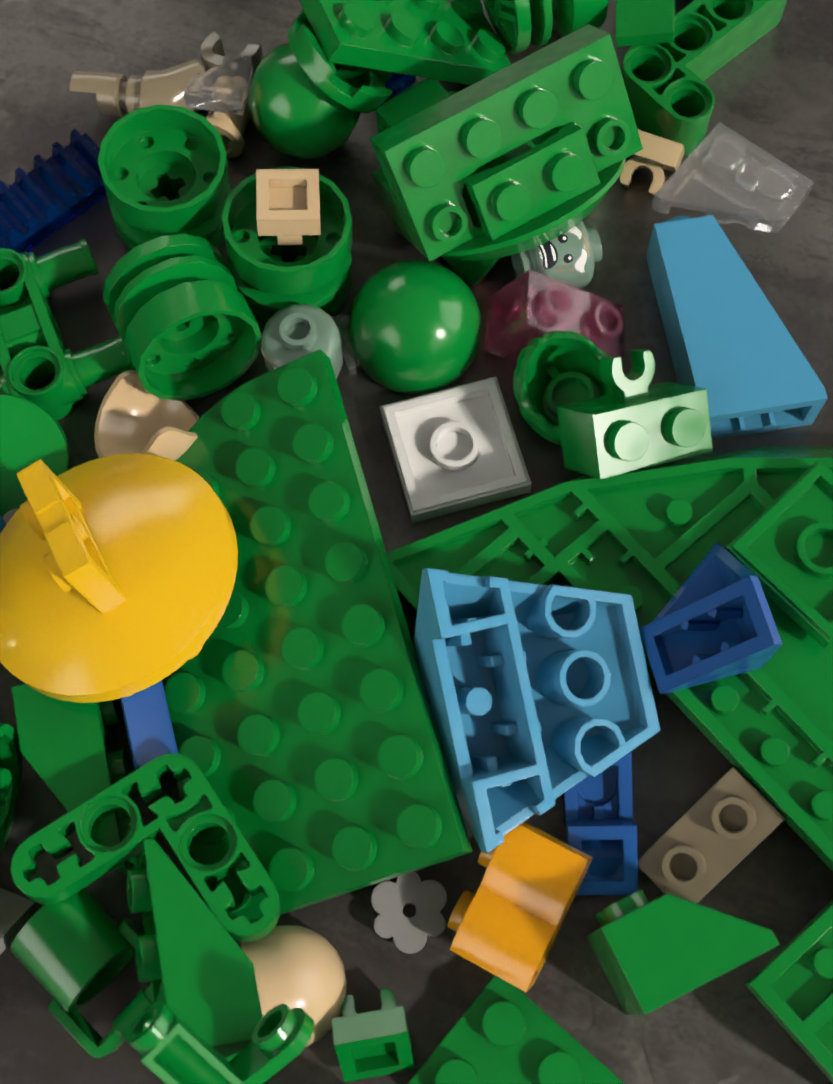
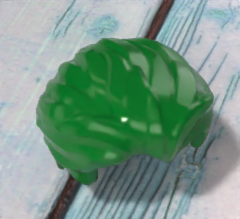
[513,330,612,446]

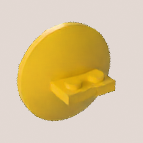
[0,453,238,703]

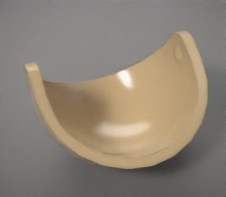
[94,370,200,461]
[241,925,347,1047]

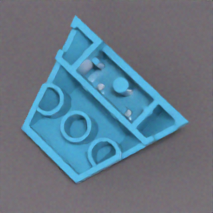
[414,568,660,853]

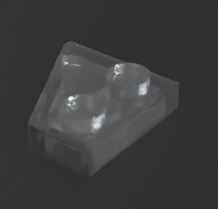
[652,122,814,234]

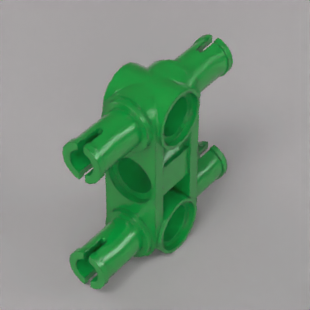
[0,238,135,420]

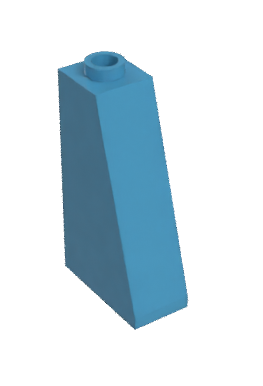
[646,215,828,440]

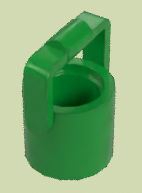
[11,888,154,1058]

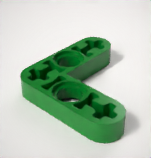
[11,754,280,942]

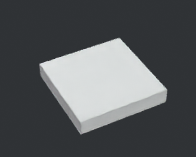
[380,376,531,523]

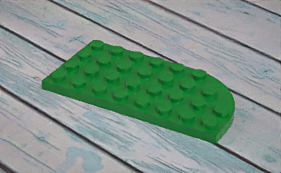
[162,349,473,924]

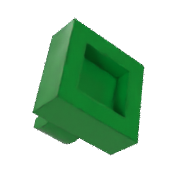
[332,988,415,1083]

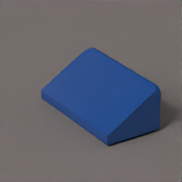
[119,681,178,771]

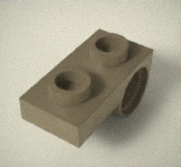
[638,766,785,904]

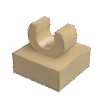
[620,130,685,196]
[256,169,321,245]

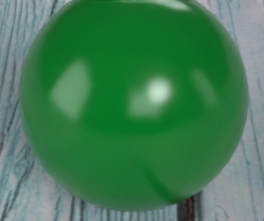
[348,260,482,395]

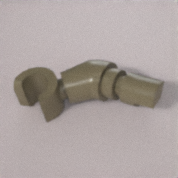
[69,31,264,116]

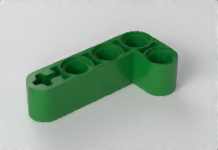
[621,0,787,156]

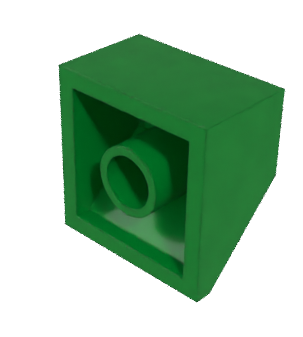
[586,890,780,1015]

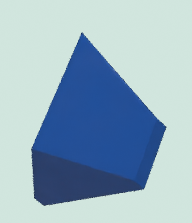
[639,542,782,694]

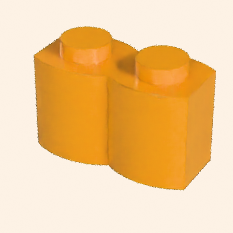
[447,822,593,992]

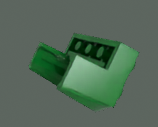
[369,24,643,262]

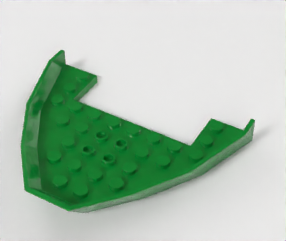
[387,446,833,1084]

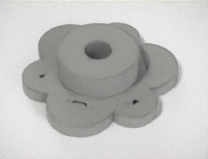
[371,871,447,954]

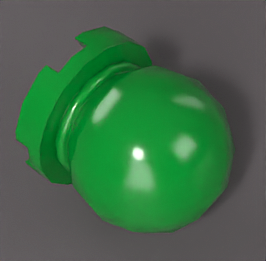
[248,10,392,160]

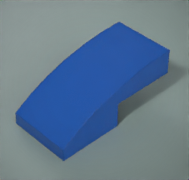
[563,752,638,895]

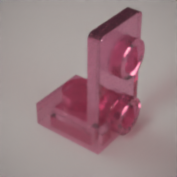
[485,269,625,358]

